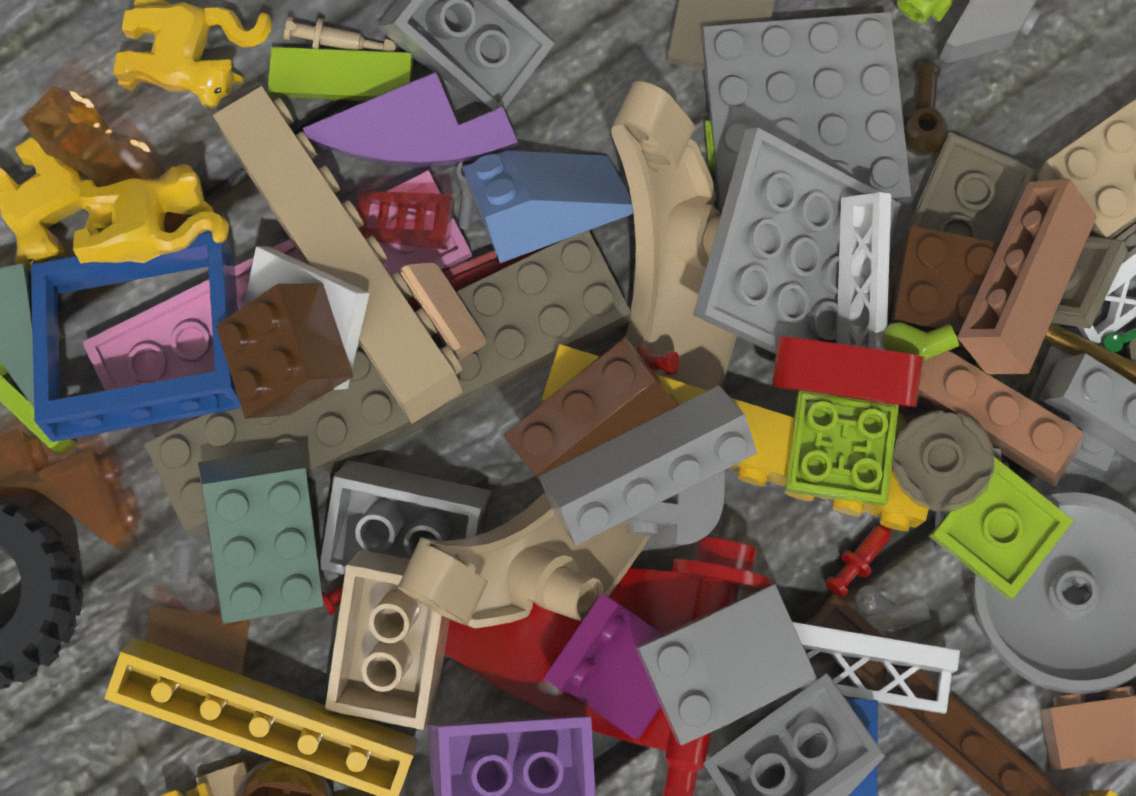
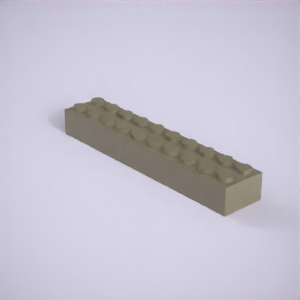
[144,230,631,540]

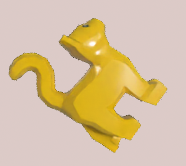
[113,0,272,109]
[0,133,104,269]
[73,164,229,264]

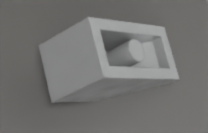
[939,0,1041,63]

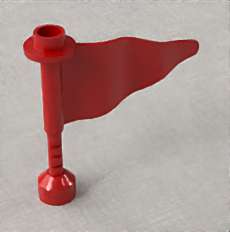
[444,537,772,796]

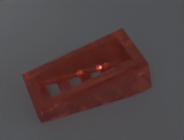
[356,190,455,250]

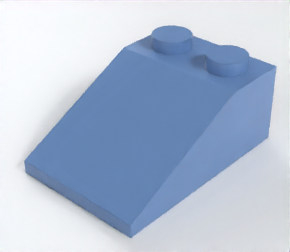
[462,150,634,263]

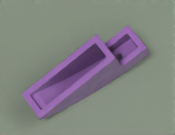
[303,72,519,168]

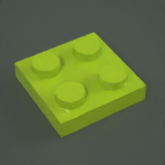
[929,457,1074,600]

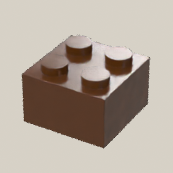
[887,226,1000,349]
[216,283,354,419]

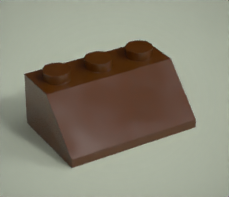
[503,337,680,480]

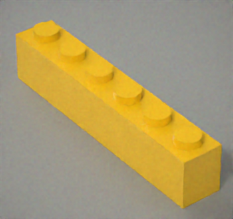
[104,637,418,796]

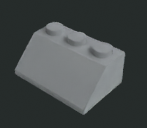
[319,460,491,575]

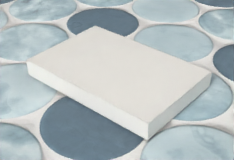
[243,246,370,390]

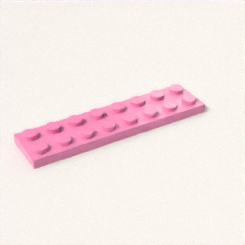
[82,171,472,430]

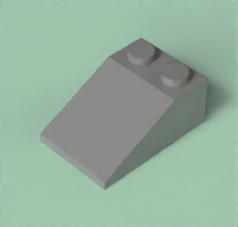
[377,0,555,112]
[634,584,817,745]
[703,673,885,796]

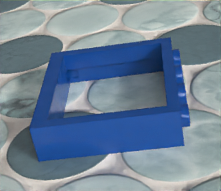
[31,231,241,442]

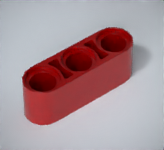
[771,336,924,407]

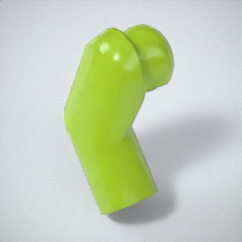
[883,322,959,361]

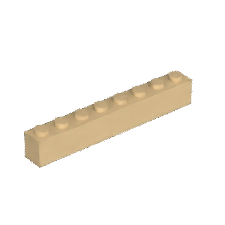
[212,86,463,424]

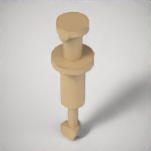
[283,16,396,52]

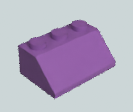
[428,714,595,796]

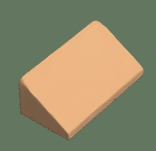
[401,262,487,362]

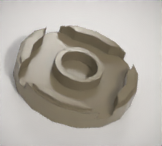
[893,411,994,511]

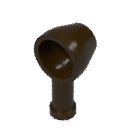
[903,64,948,156]

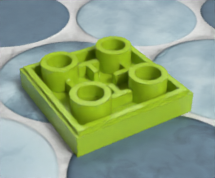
[785,391,899,507]

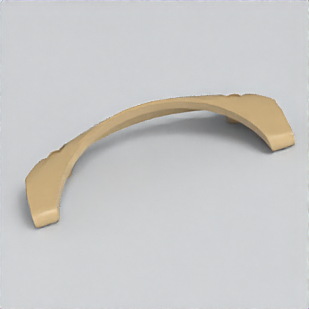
[398,81,737,628]

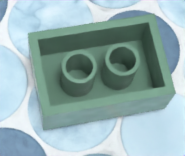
[198,446,323,624]

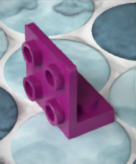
[544,593,662,739]

